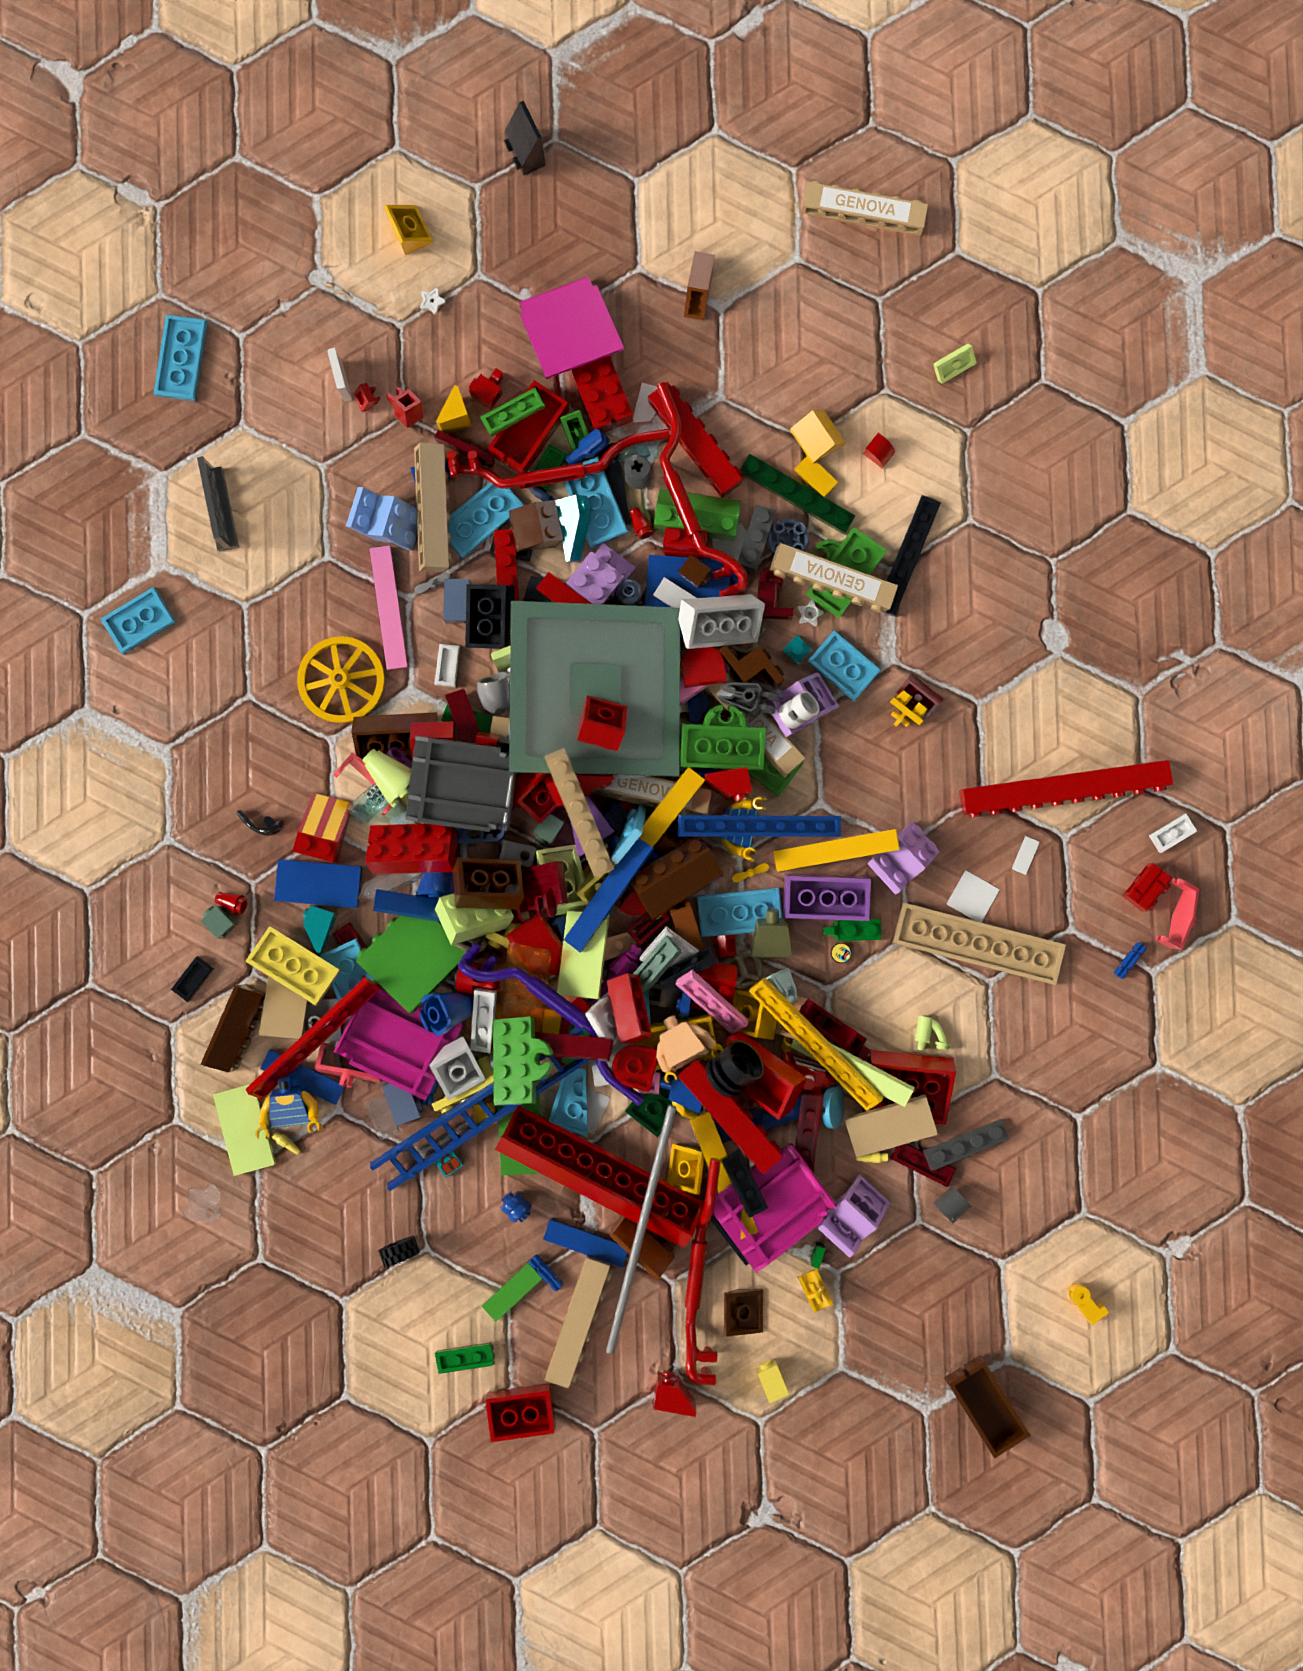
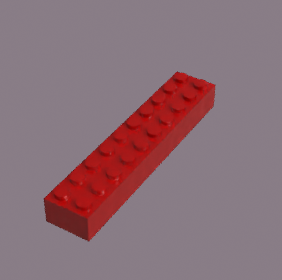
[495,1105,705,1248]

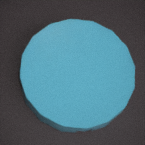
[822,1086,844,1129]

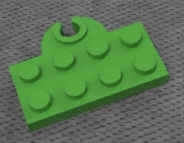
[806,527,887,618]
[680,705,766,770]
[493,1017,554,1106]

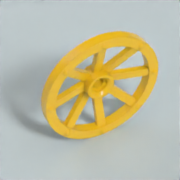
[297,636,385,723]

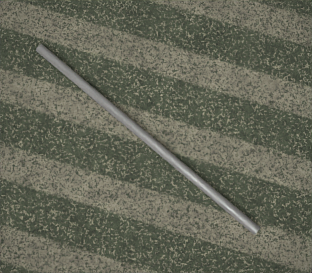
[606,1105,677,1354]

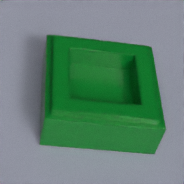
[810,1242,826,1269]

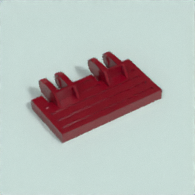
[511,861,568,924]

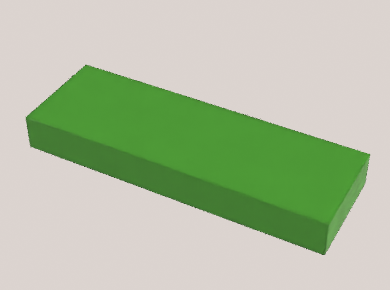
[480,388,546,437]
[482,1262,543,1322]

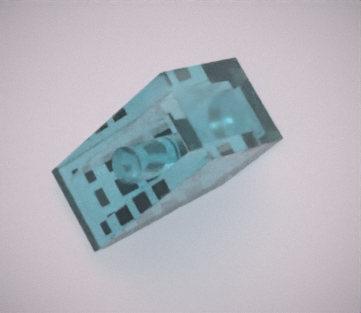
[346,783,387,824]

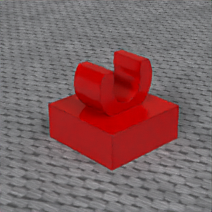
[353,383,381,412]
[712,934,737,957]

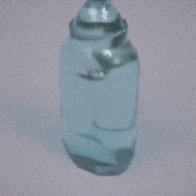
[613,443,650,464]

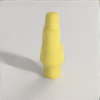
[272,1131,301,1155]
[856,1152,888,1163]

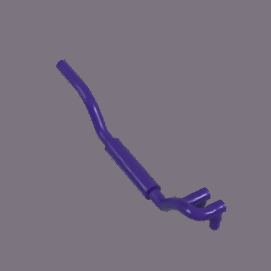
[458,943,645,1106]

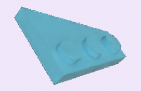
[610,804,646,864]
[549,1064,588,1137]

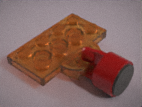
[454,943,551,1032]

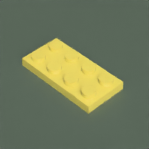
[246,926,340,1006]

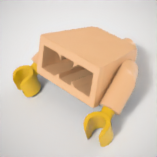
[656,1016,723,1083]

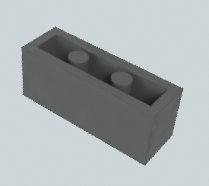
[738,504,776,574]

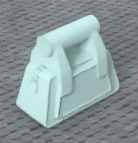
[766,968,798,1004]

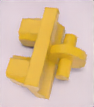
[890,690,927,727]
[798,1268,833,1313]

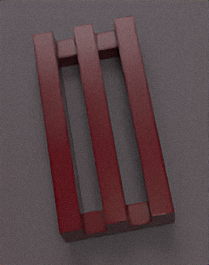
[626,912,671,946]

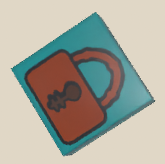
[435,1150,464,1178]

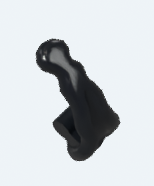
[237,810,284,836]

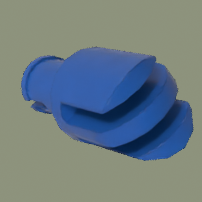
[565,429,610,465]

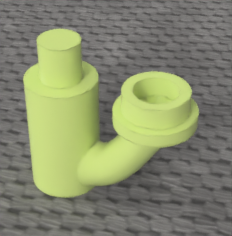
[915,1016,951,1051]

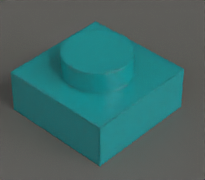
[782,635,812,665]

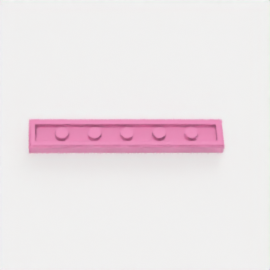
[370,545,408,671]

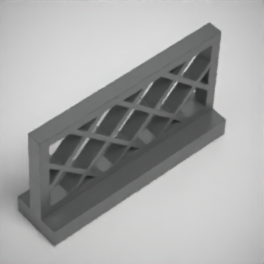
[197,456,239,552]

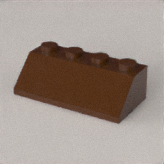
[351,712,438,761]
[629,836,723,920]
[200,984,265,1073]

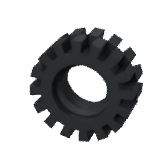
[378,1236,420,1267]

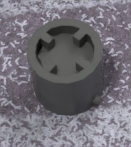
[934,1186,971,1224]

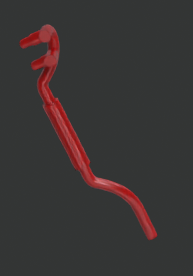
[657,382,749,597]
[447,428,670,489]
[685,1158,721,1385]

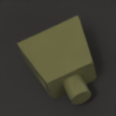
[750,908,792,957]

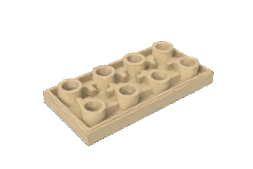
[259,976,308,1040]
[844,1094,938,1158]

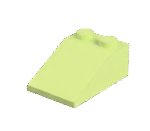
[536,845,587,917]

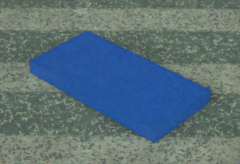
[274,859,362,908]

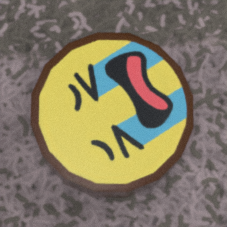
[830,943,852,964]

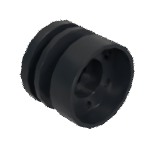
[706,1040,764,1098]

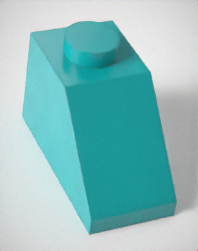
[302,905,338,953]

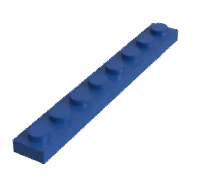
[678,815,841,837]

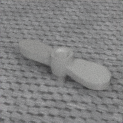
[414,573,451,594]

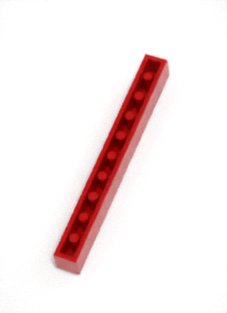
[959,760,1173,818]

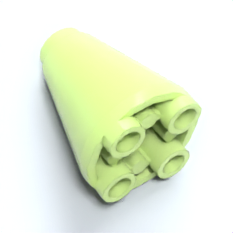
[362,749,412,808]

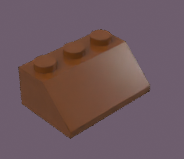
[610,1216,674,1280]

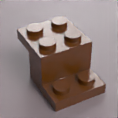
[719,645,784,690]

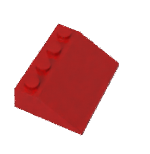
[863,1050,956,1125]

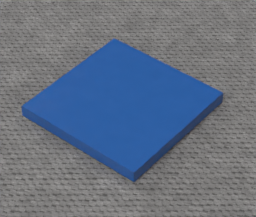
[645,555,730,641]

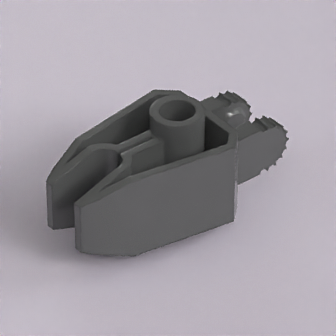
[718,682,779,717]

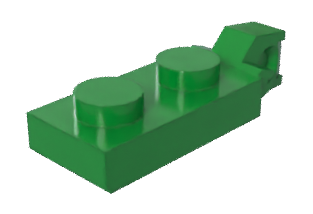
[823,919,881,941]

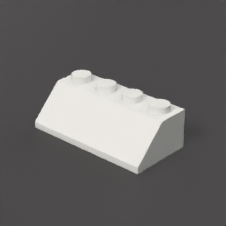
[678,594,765,649]

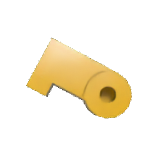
[1068,1283,1109,1325]

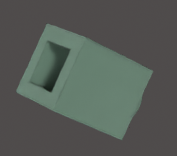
[533,814,565,845]
[201,906,238,939]

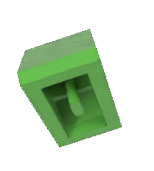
[560,410,588,452]

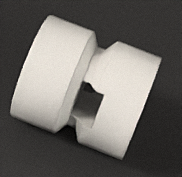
[779,691,819,729]

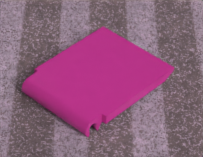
[519,276,624,379]
[334,989,463,1101]
[713,1143,837,1273]

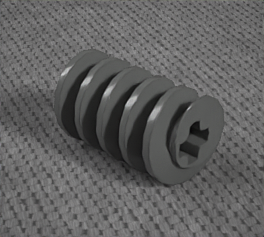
[624,455,651,490]

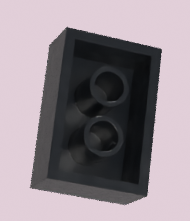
[465,584,515,649]

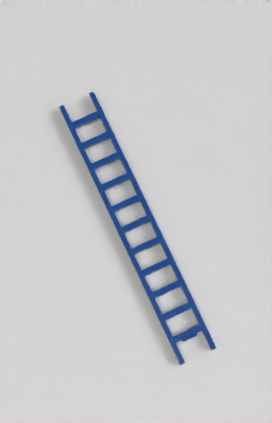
[370,1027,590,1191]

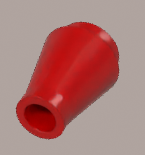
[629,507,654,540]
[215,892,248,915]

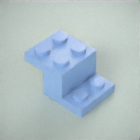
[346,487,418,551]

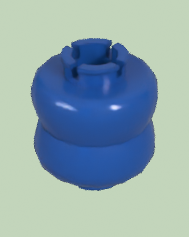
[500,1191,531,1223]

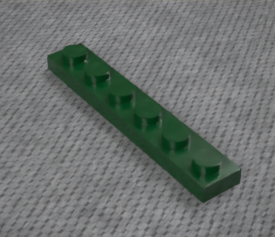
[740,453,856,535]

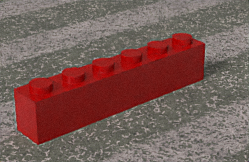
[648,381,743,498]
[677,1059,783,1175]

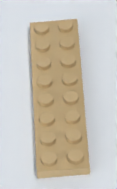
[893,903,1066,985]

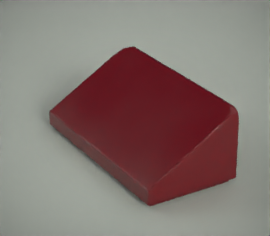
[896,674,943,718]

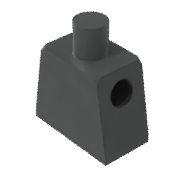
[497,840,537,868]

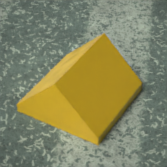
[384,205,433,255]
[436,385,472,434]
[790,410,846,464]
[667,1144,704,1195]

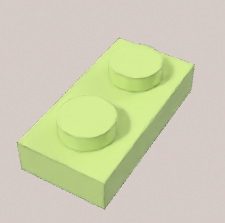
[933,344,977,384]

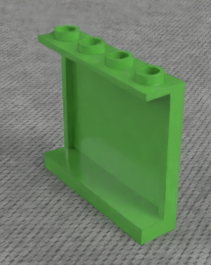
[356,915,466,1016]

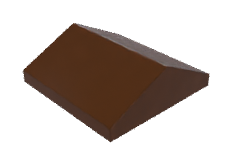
[724,1289,763,1337]

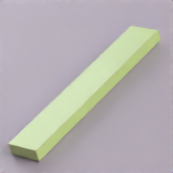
[791,1039,915,1107]

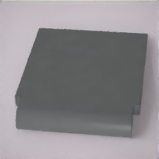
[405,735,517,832]

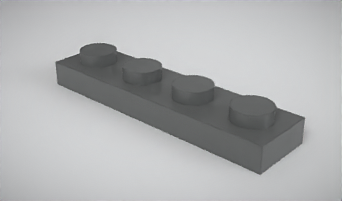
[923,1119,1009,1171]

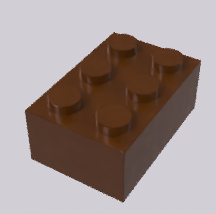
[453,858,524,910]

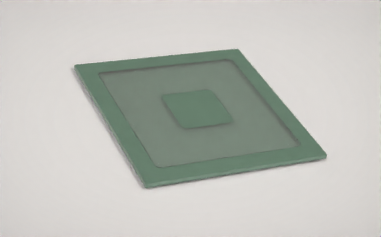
[509,601,680,776]

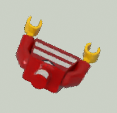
[780,1037,836,1093]

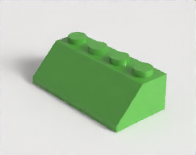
[654,489,741,542]

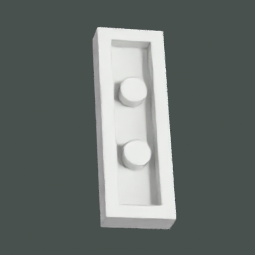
[470,988,497,1053]

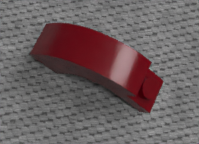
[799,998,867,1056]

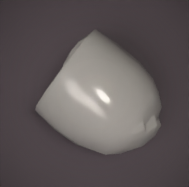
[477,670,510,715]

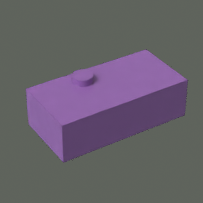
[783,874,871,921]

